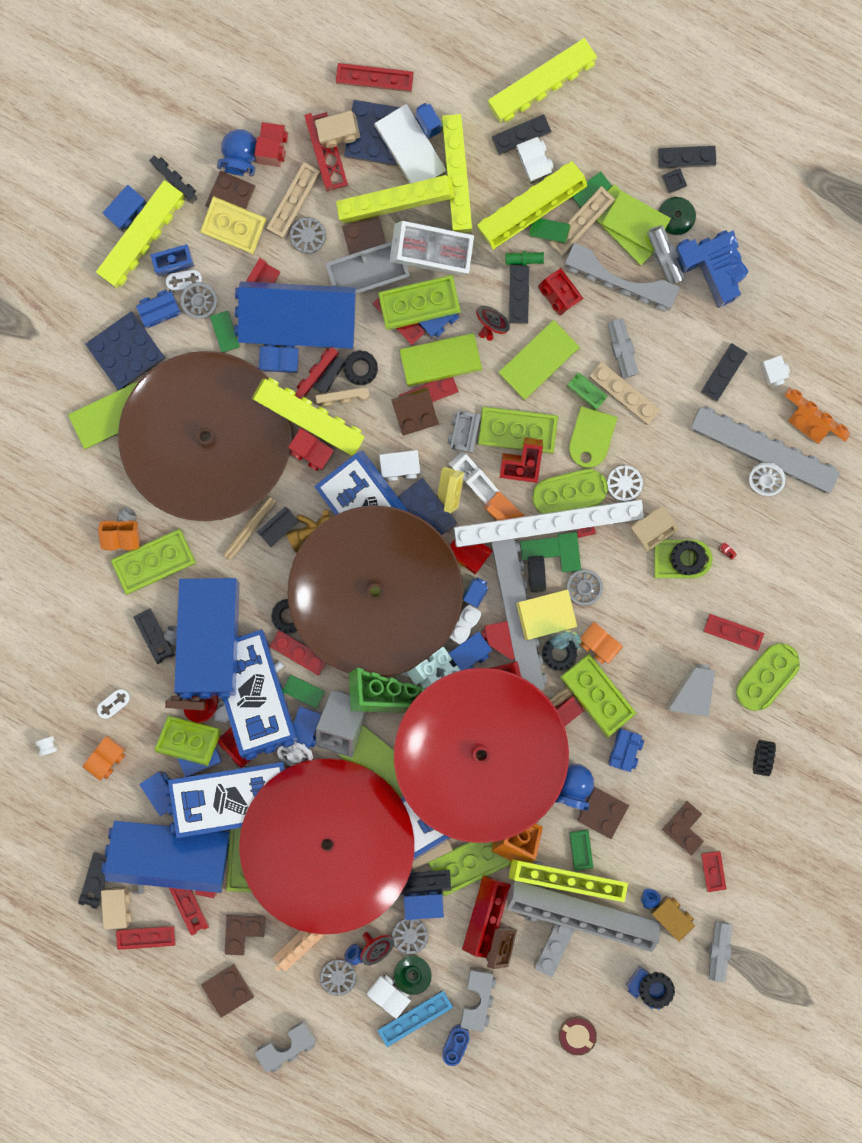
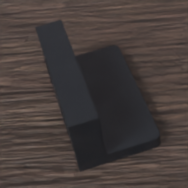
[313,357,345,394]
[257,507,299,547]

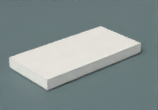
[374,104,446,184]

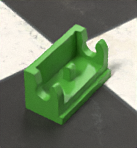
[566,372,608,410]

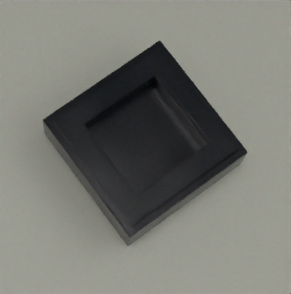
[662,168,687,194]

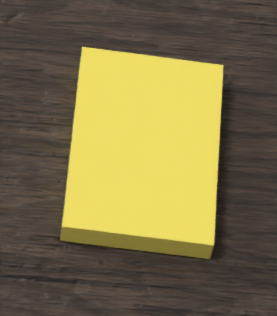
[200,196,267,254]
[516,590,577,640]

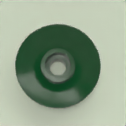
[659,197,696,235]
[394,956,432,995]

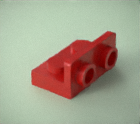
[538,268,584,316]

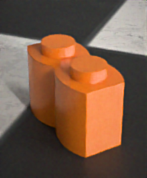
[98,520,141,551]
[579,622,623,664]
[82,735,126,781]

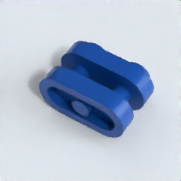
[442,1024,470,1066]

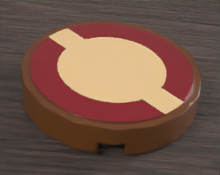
[559,1016,597,1056]

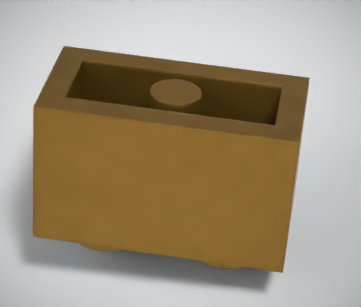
[650,896,695,942]

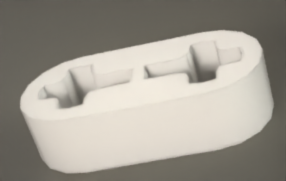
[166,270,203,292]
[97,689,131,719]

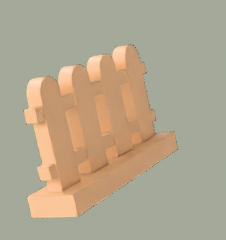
[272,931,324,972]

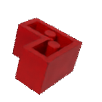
[255,122,289,167]
[288,428,335,471]
[499,437,543,483]

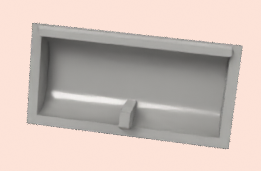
[325,241,410,294]

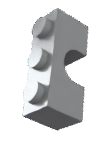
[534,923,575,977]
[460,967,496,1032]
[254,1019,317,1073]

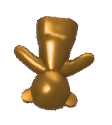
[286,510,333,554]

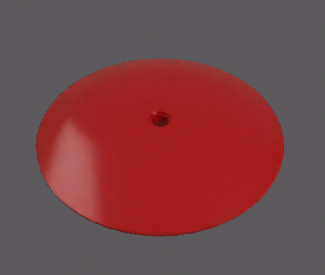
[394,668,569,843]
[239,758,414,935]

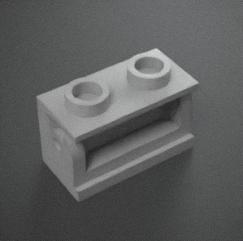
[447,410,481,454]

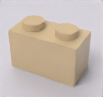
[315,110,360,148]
[631,506,678,552]
[101,887,132,930]

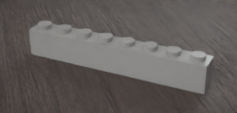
[689,406,840,494]
[491,539,547,690]
[507,881,660,952]

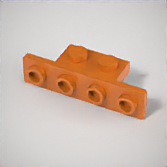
[785,387,850,444]

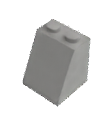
[666,664,715,717]
[316,690,367,758]

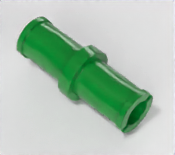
[505,251,544,266]

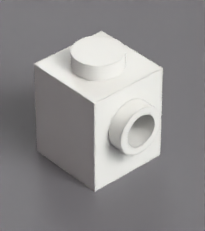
[760,355,790,387]

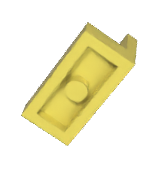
[437,467,464,513]

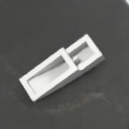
[448,451,500,505]

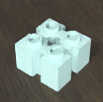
[407,647,461,692]

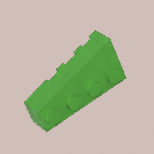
[349,668,423,713]

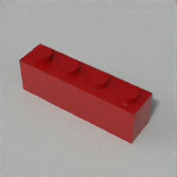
[462,875,511,958]

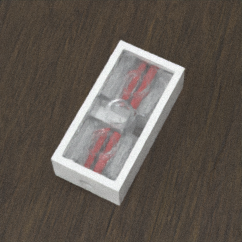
[389,221,474,276]

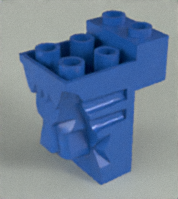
[676,230,749,308]

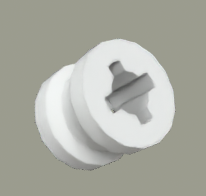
[35,736,58,757]

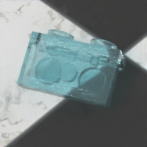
[548,629,582,650]

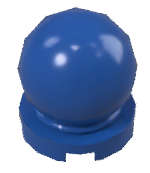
[217,129,257,177]
[555,763,594,811]

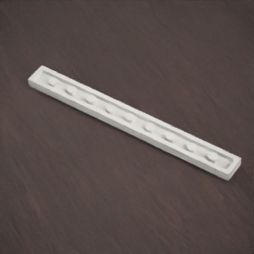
[453,499,644,547]

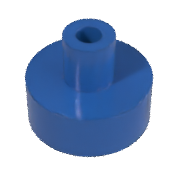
[640,889,661,909]
[345,944,363,965]

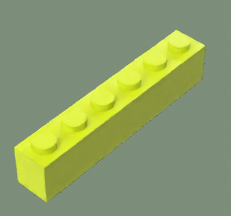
[488,38,597,123]
[442,114,472,233]
[477,161,587,250]
[336,175,455,224]
[96,180,185,288]
[251,377,365,456]
[508,859,628,902]

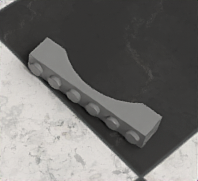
[564,243,680,312]

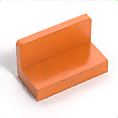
[483,492,525,521]

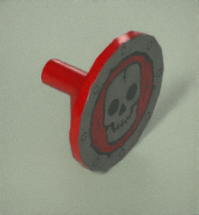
[476,305,510,341]
[360,932,394,966]

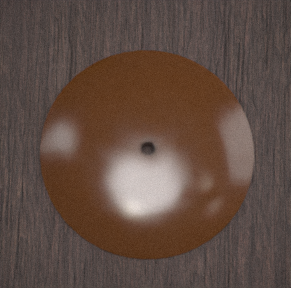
[118,351,292,521]
[288,505,463,677]

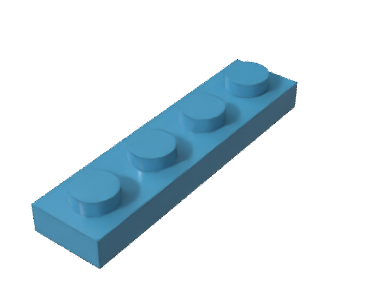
[377,990,453,1047]

